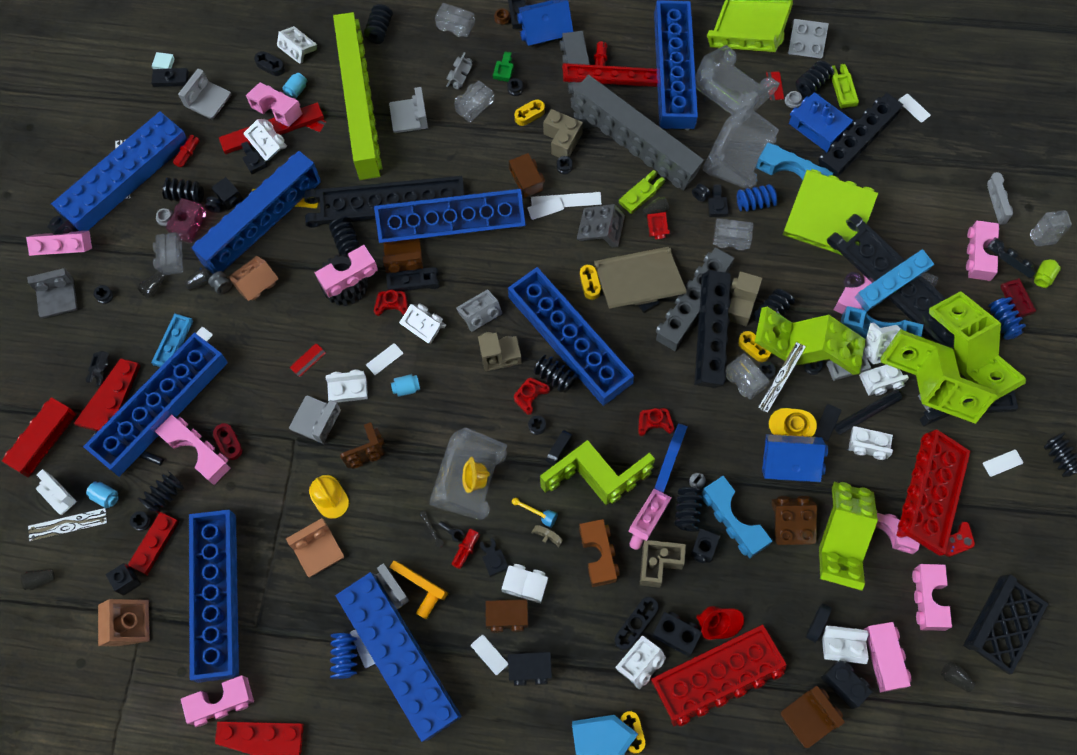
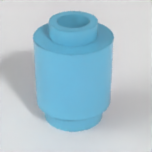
[282,73,307,99]
[391,374,420,397]
[86,482,118,508]

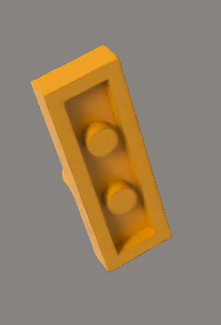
[389,560,449,619]

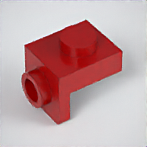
[647,212,670,239]

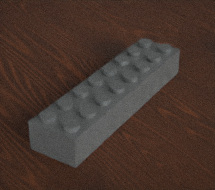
[571,74,704,191]

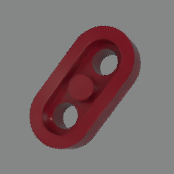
[213,423,242,460]

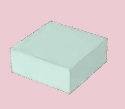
[152,52,175,69]

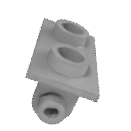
[446,52,473,89]

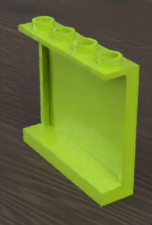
[707,0,793,52]
[783,169,878,255]

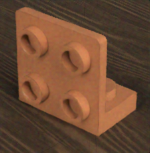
[286,518,344,578]

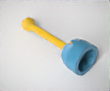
[512,498,558,528]

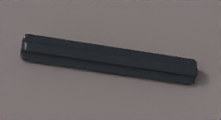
[834,390,902,434]

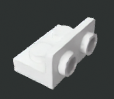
[277,26,317,64]
[243,119,287,161]
[399,303,446,344]
[864,323,901,364]
[859,365,909,396]
[326,370,368,402]
[848,426,893,460]
[36,469,77,515]
[822,626,869,664]
[615,635,666,689]

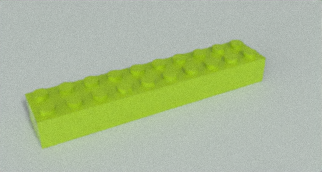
[333,12,383,180]

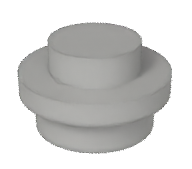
[785,91,803,108]
[156,208,175,226]

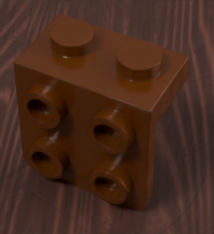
[383,238,423,273]
[340,422,385,469]
[772,496,817,545]
[780,686,845,748]

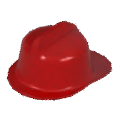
[697,606,744,640]

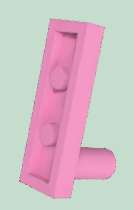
[629,489,671,550]

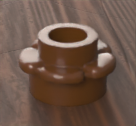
[494,8,510,25]

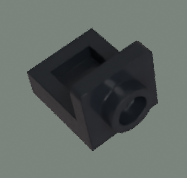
[47,214,78,234]

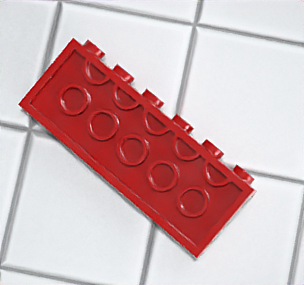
[896,429,970,556]
[651,625,787,727]

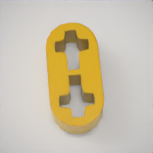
[514,100,545,126]
[580,265,601,300]
[738,331,771,362]
[620,711,645,754]

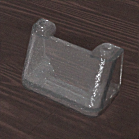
[695,45,780,120]
[703,105,779,189]
[429,427,507,520]

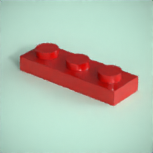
[128,512,179,575]

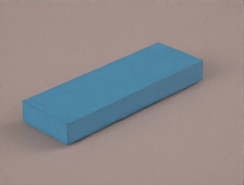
[151,313,193,367]

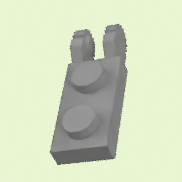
[987,172,1013,225]

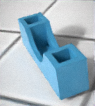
[756,142,833,181]
[855,249,934,312]
[841,306,923,339]
[702,476,772,559]

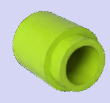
[1034,259,1061,288]

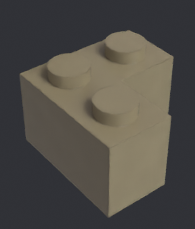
[543,109,583,158]
[728,271,762,326]
[478,332,522,371]
[640,540,686,588]

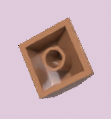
[227,256,278,301]
[98,599,150,646]

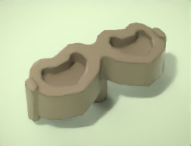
[531,525,563,548]

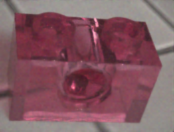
[166,198,206,243]

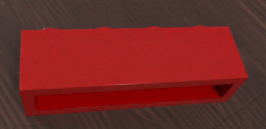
[2,397,77,478]

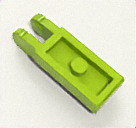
[831,64,859,108]
[619,170,666,214]

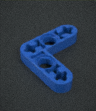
[654,423,688,493]

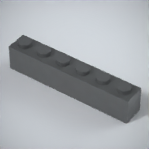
[560,31,597,129]

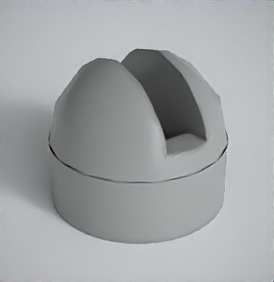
[689,473,706,489]

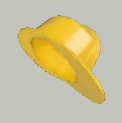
[769,408,817,437]
[462,457,490,493]
[309,475,349,519]

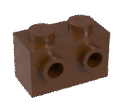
[509,153,545,198]
[485,600,528,633]

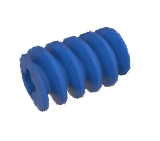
[737,184,777,212]
[988,297,1026,340]
[330,633,357,679]

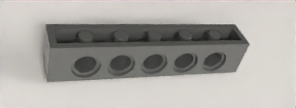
[655,247,734,351]

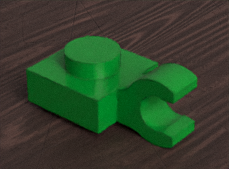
[493,51,514,82]

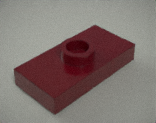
[1000,278,1036,318]

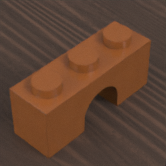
[579,519,620,587]

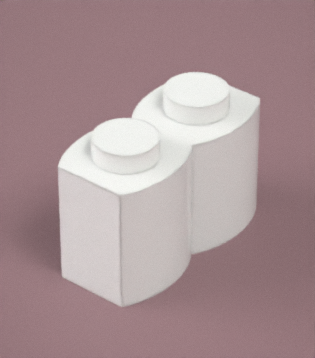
[502,564,548,603]

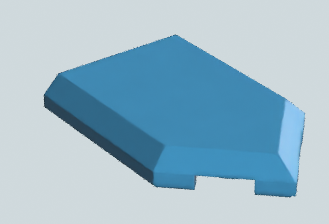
[572,715,638,755]

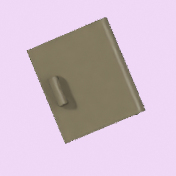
[594,247,687,309]

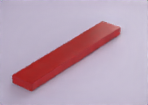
[562,63,658,87]
[219,102,324,154]

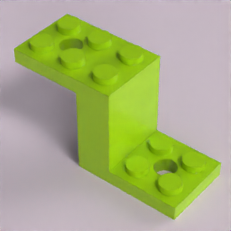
[929,291,1026,401]
[755,306,865,375]
[880,329,998,424]
[540,440,655,505]
[819,482,878,591]

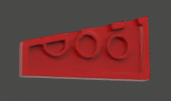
[74,359,140,431]
[215,722,304,755]

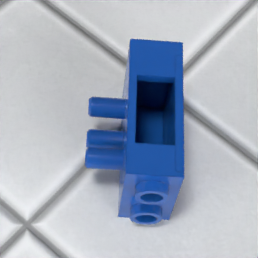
[517,0,573,46]
[789,92,853,152]
[762,434,828,482]

